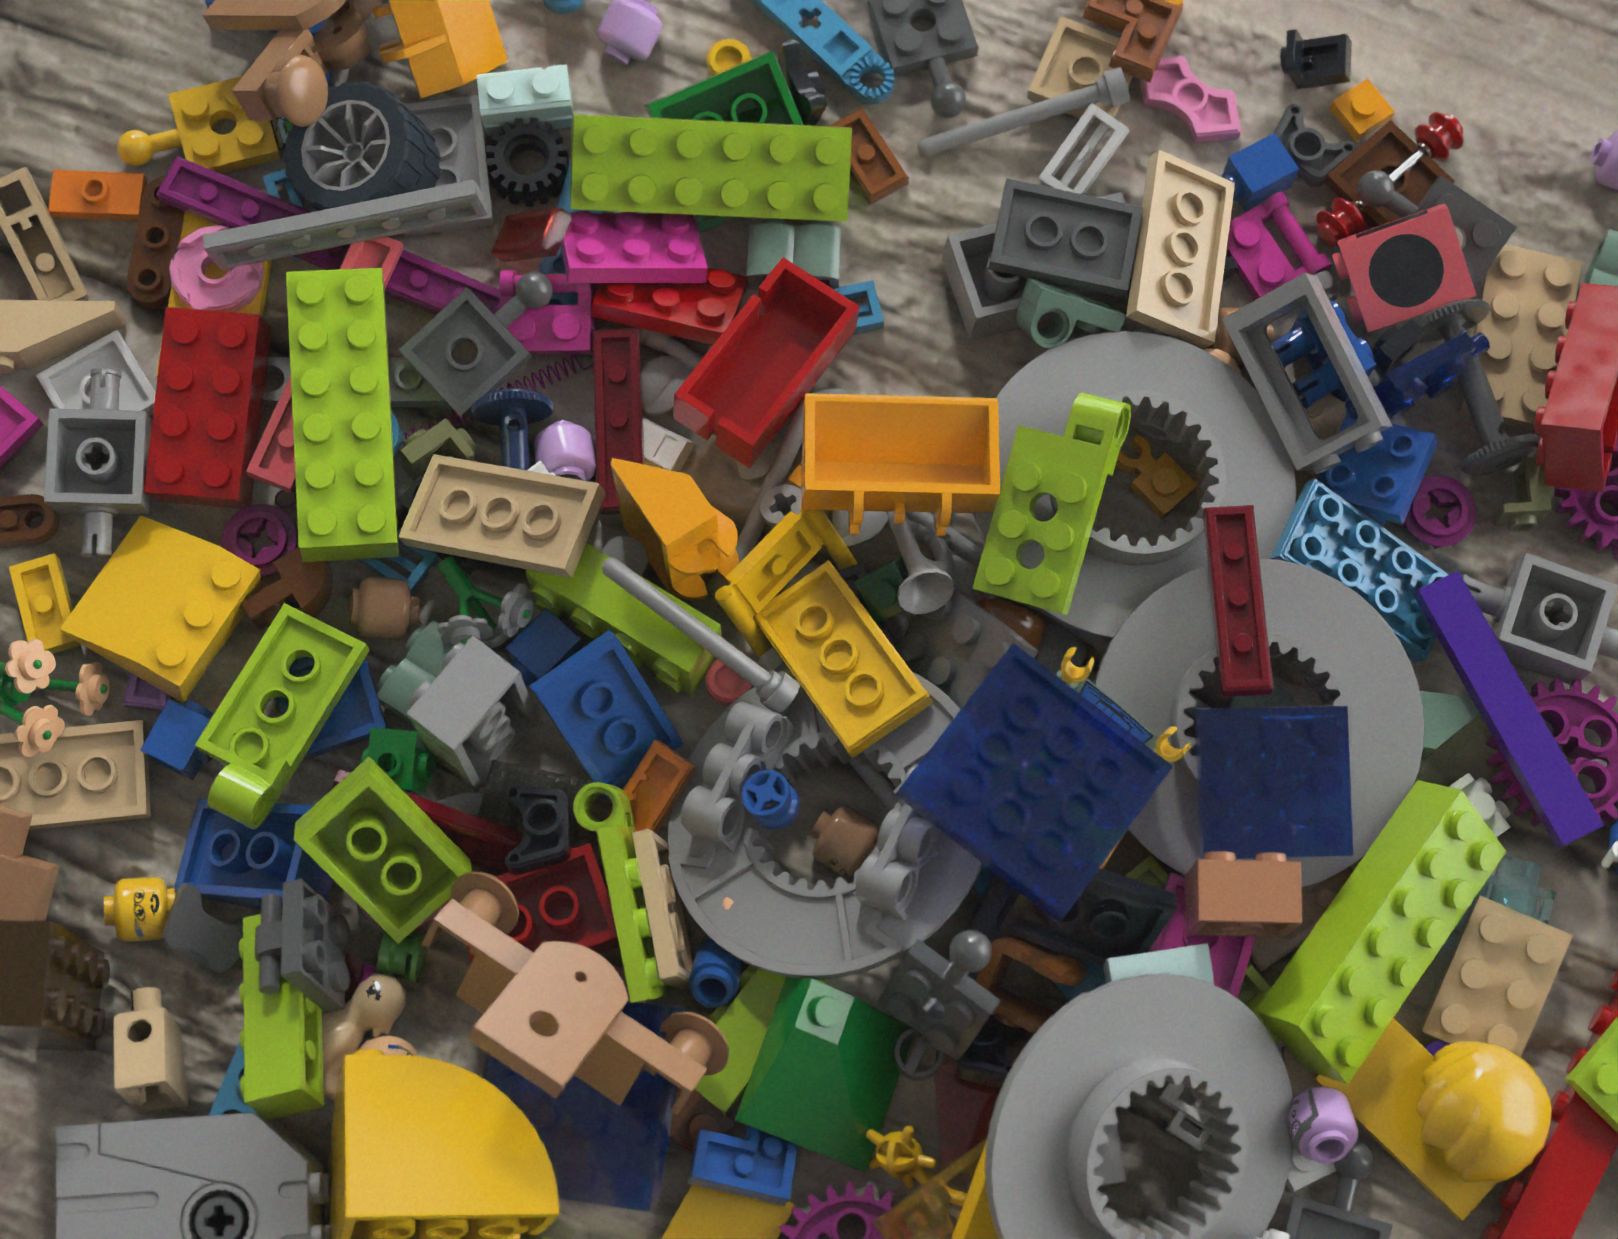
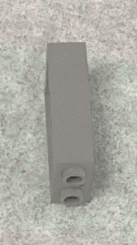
[1222,273,1393,475]

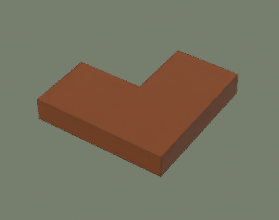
[1082,0,1183,82]
[829,108,909,205]

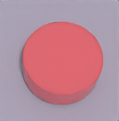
[705,659,753,706]

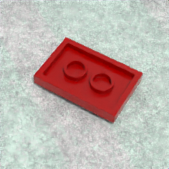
[591,268,747,345]

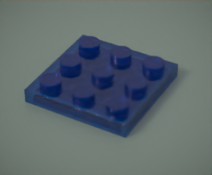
[1195,706,1354,859]

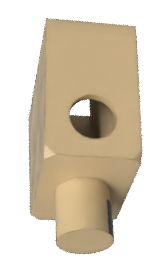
[114,987,188,1114]

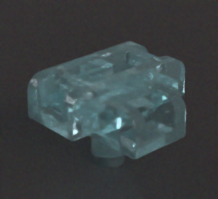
[1468,855,1556,924]

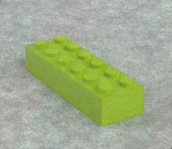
[569,114,852,222]
[286,268,399,562]
[1256,780,1507,1085]

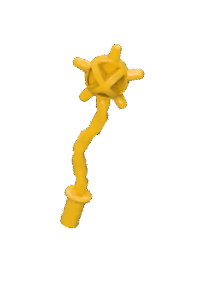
[866,1126,967,1207]

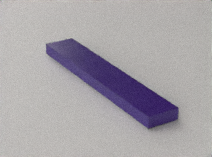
[1413,571,1604,849]

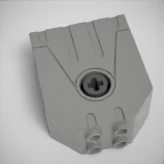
[56,1113,331,1239]

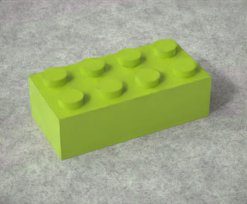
[525,543,722,696]

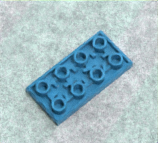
[1270,478,1448,663]

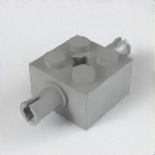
[44,368,152,559]
[1462,553,1618,684]

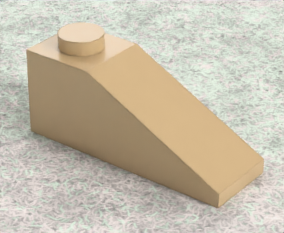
[0,167,88,301]
[0,300,126,374]

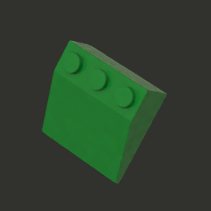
[644,51,804,233]

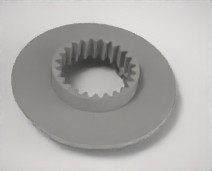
[973,331,1296,639]
[1094,558,1424,888]
[668,668,994,980]
[985,973,1294,1239]

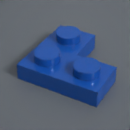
[687,1125,798,1206]

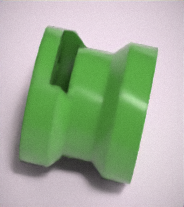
[377,931,428,983]

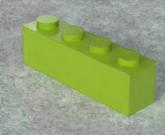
[239,912,324,1120]
[695,965,828,1116]

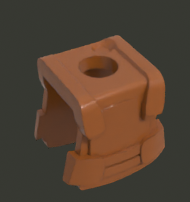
[975,934,1087,1033]

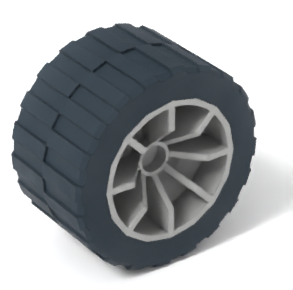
[284,81,440,211]

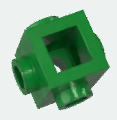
[361,727,435,793]

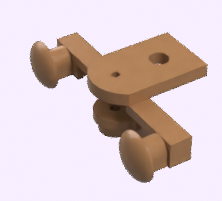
[202,0,382,127]
[422,872,729,1115]

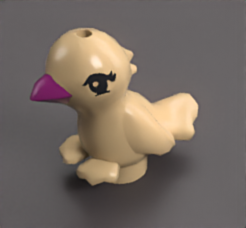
[322,964,405,1102]

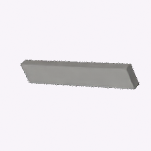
[203,179,488,270]

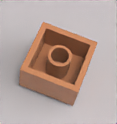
[1185,851,1302,938]

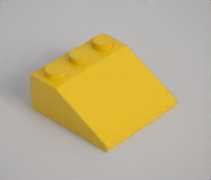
[60,515,263,704]

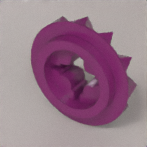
[1403,475,1477,549]
[221,504,298,578]

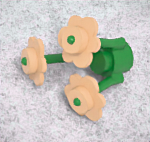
[0,639,110,757]

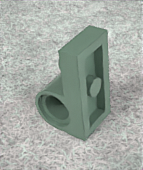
[1016,278,1126,348]

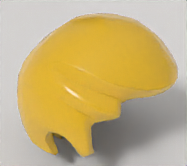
[1417,1041,1551,1182]

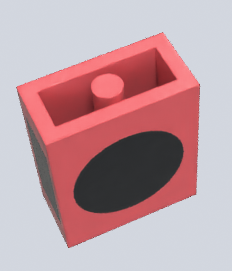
[1332,203,1477,333]

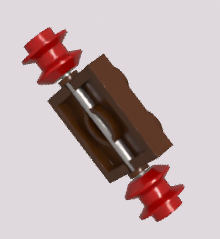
[1316,112,1464,247]

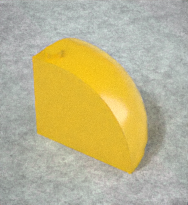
[327,1049,559,1239]

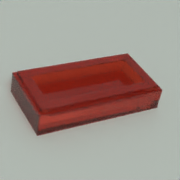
[491,207,573,262]

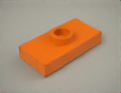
[48,170,147,221]
[605,740,698,833]

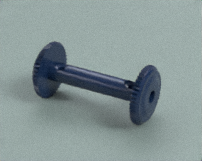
[471,389,554,568]

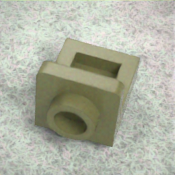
[400,418,477,481]
[1493,457,1554,532]

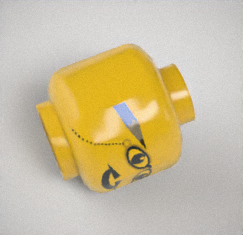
[104,877,175,942]

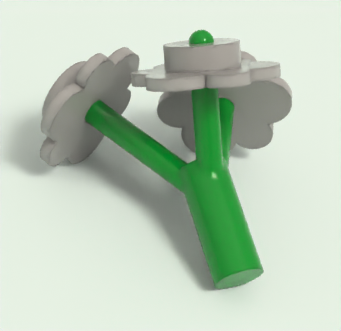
[437,556,534,648]

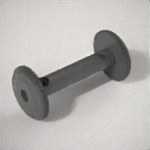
[1416,298,1541,476]

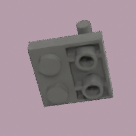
[255,879,350,1013]

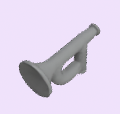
[885,511,954,614]

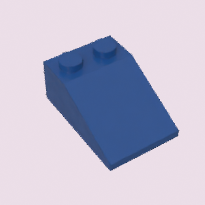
[174,798,333,909]

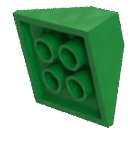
[735,977,912,1172]

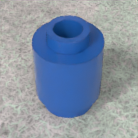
[689,938,744,1007]

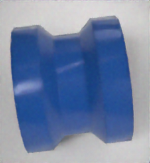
[741,770,800,830]

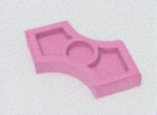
[1140,56,1241,143]

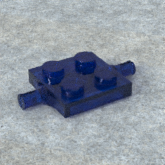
[1345,332,1490,420]

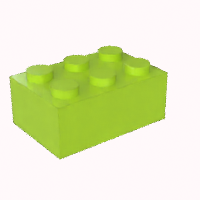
[294,757,472,944]

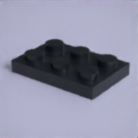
[996,847,1178,966]

